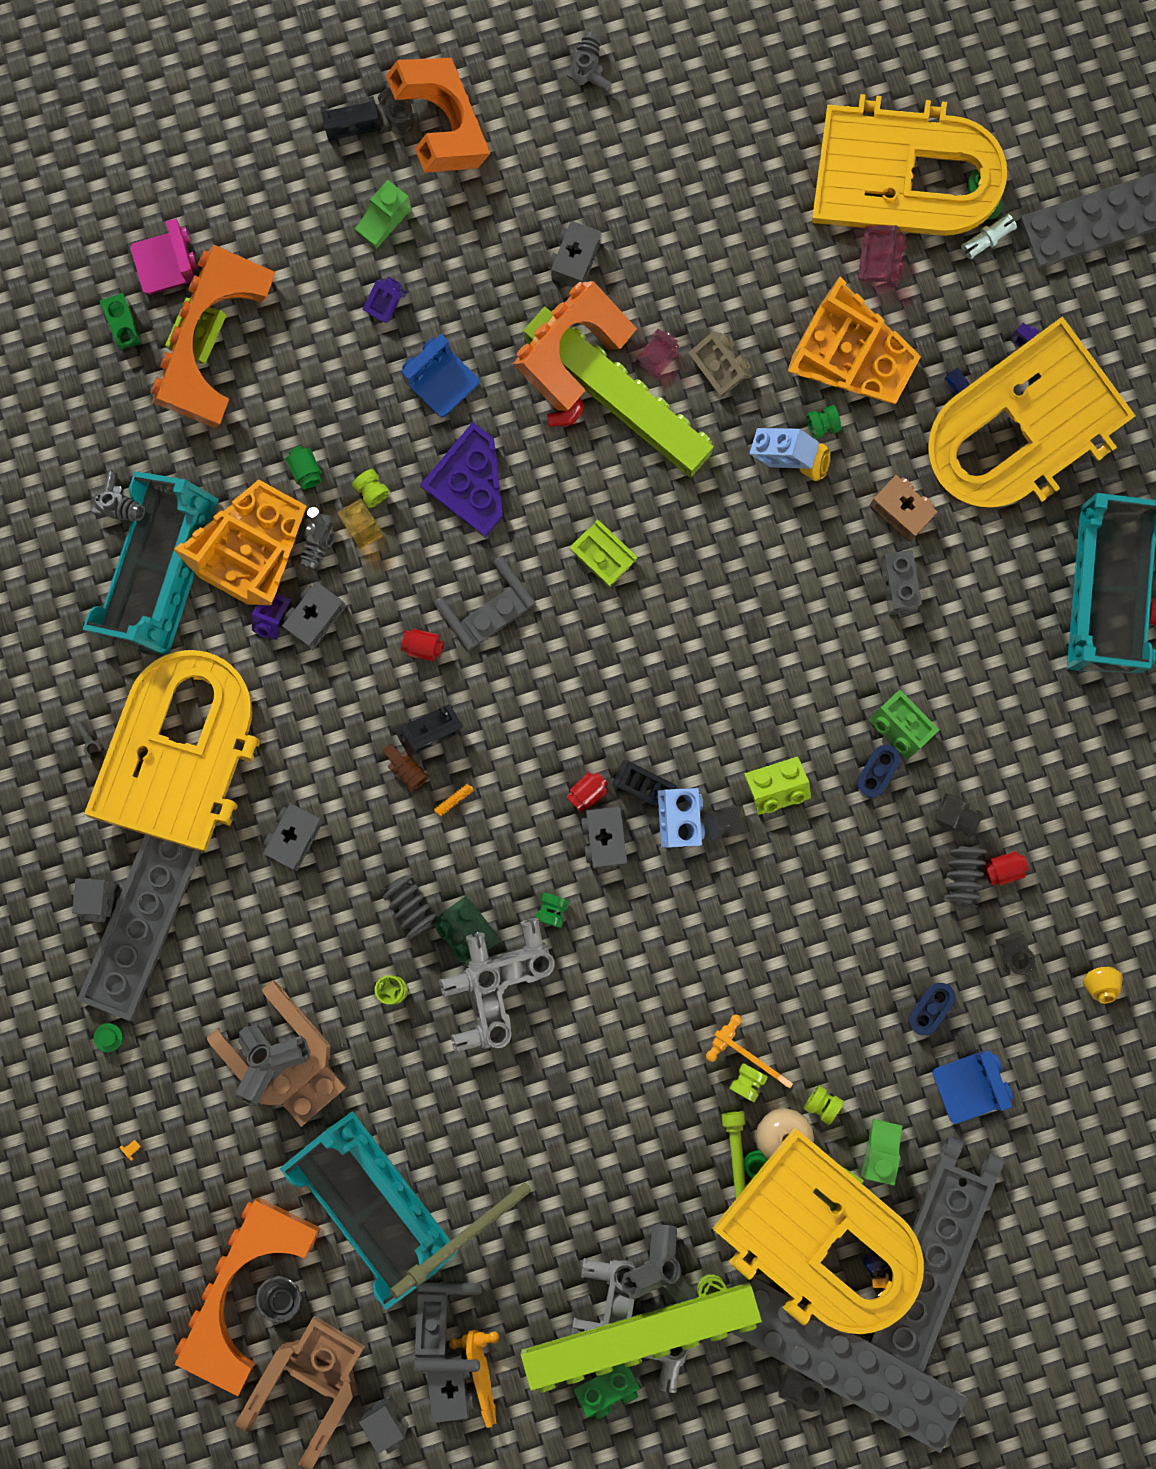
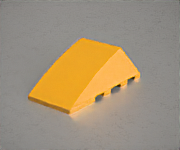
[788,277,921,404]
[174,480,307,605]

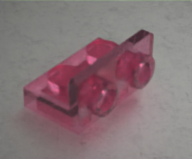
[858,225,907,287]

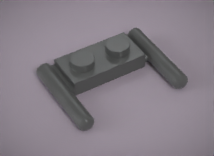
[434,556,536,651]
[414,1283,483,1372]

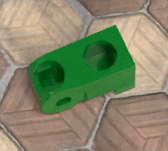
[100,293,142,351]

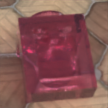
[636,329,679,378]

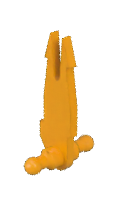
[706,1015,793,1088]
[449,1330,500,1428]

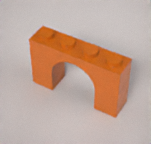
[386,58,491,173]
[513,281,637,411]

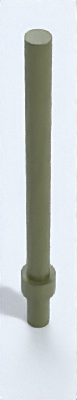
[390,1182,531,1299]

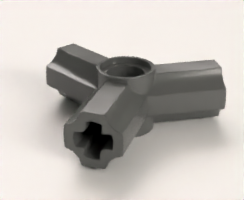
[234,1024,310,1107]
[621,1224,698,1305]

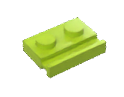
[569,519,638,588]

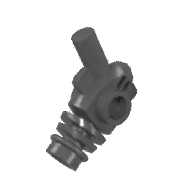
[567,31,612,92]
[92,471,145,521]
[300,507,335,570]

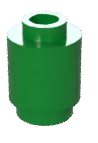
[286,446,322,490]

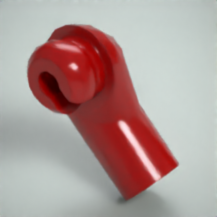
[547,397,584,427]

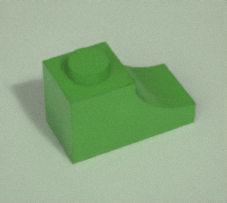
[355,180,411,249]
[861,1119,903,1186]

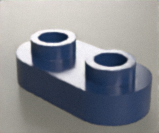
[856,745,900,798]
[908,983,956,1035]

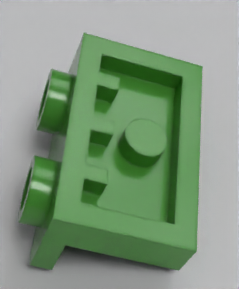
[869,690,939,760]

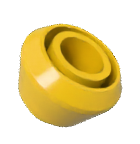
[800,443,830,481]
[1083,967,1123,1004]

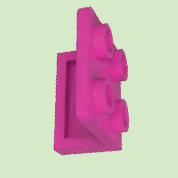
[131,218,198,295]

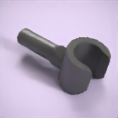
[75,721,103,757]

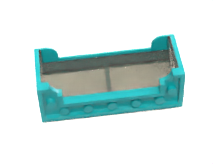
[83,471,219,656]
[1067,493,1156,673]
[280,1111,458,1310]

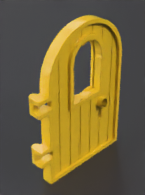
[812,94,1007,236]
[928,316,1136,507]
[84,650,260,853]
[713,1127,924,1334]

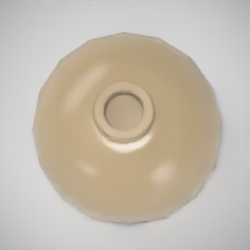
[755,1108,814,1159]

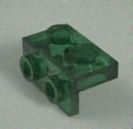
[433,896,502,967]

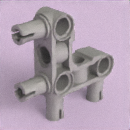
[439,918,554,1053]
[571,1258,688,1393]

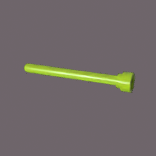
[721,1112,751,1254]

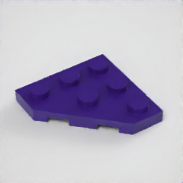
[420,422,503,538]

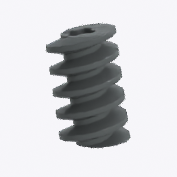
[943,846,987,908]
[380,874,436,940]

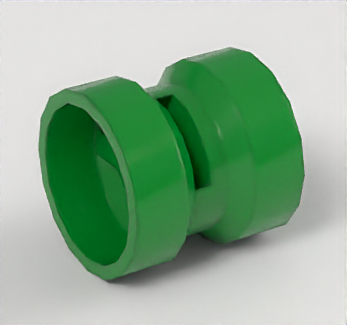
[806,405,842,439]
[535,892,570,928]

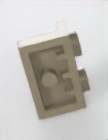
[688,331,753,396]

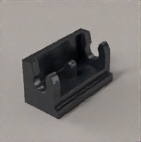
[320,96,381,141]
[394,704,464,757]

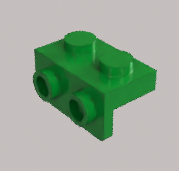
[574,1363,642,1420]

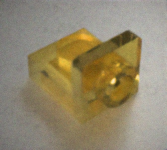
[337,498,383,549]

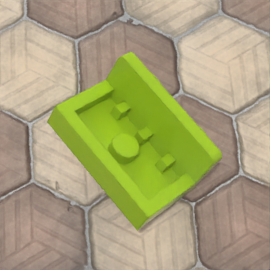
[165,298,226,364]
[744,757,811,815]

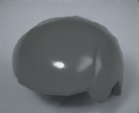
[255,1276,302,1323]

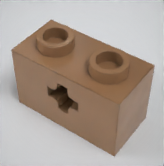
[869,475,937,542]

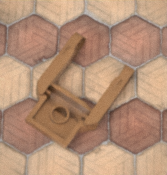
[207,980,347,1127]
[234,1316,365,1469]

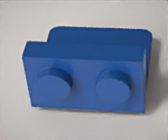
[401,334,479,417]
[932,1050,1013,1124]

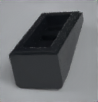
[612,760,677,808]

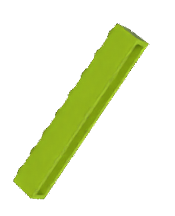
[523,307,714,478]
[521,1282,762,1393]

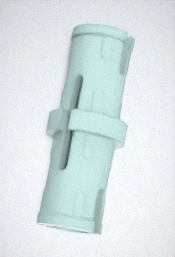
[961,214,1017,259]

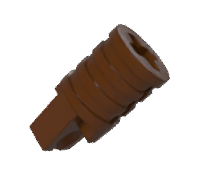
[382,743,429,793]

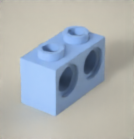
[749,428,820,469]
[658,788,705,848]

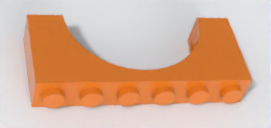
[151,244,276,428]
[174,1197,321,1396]

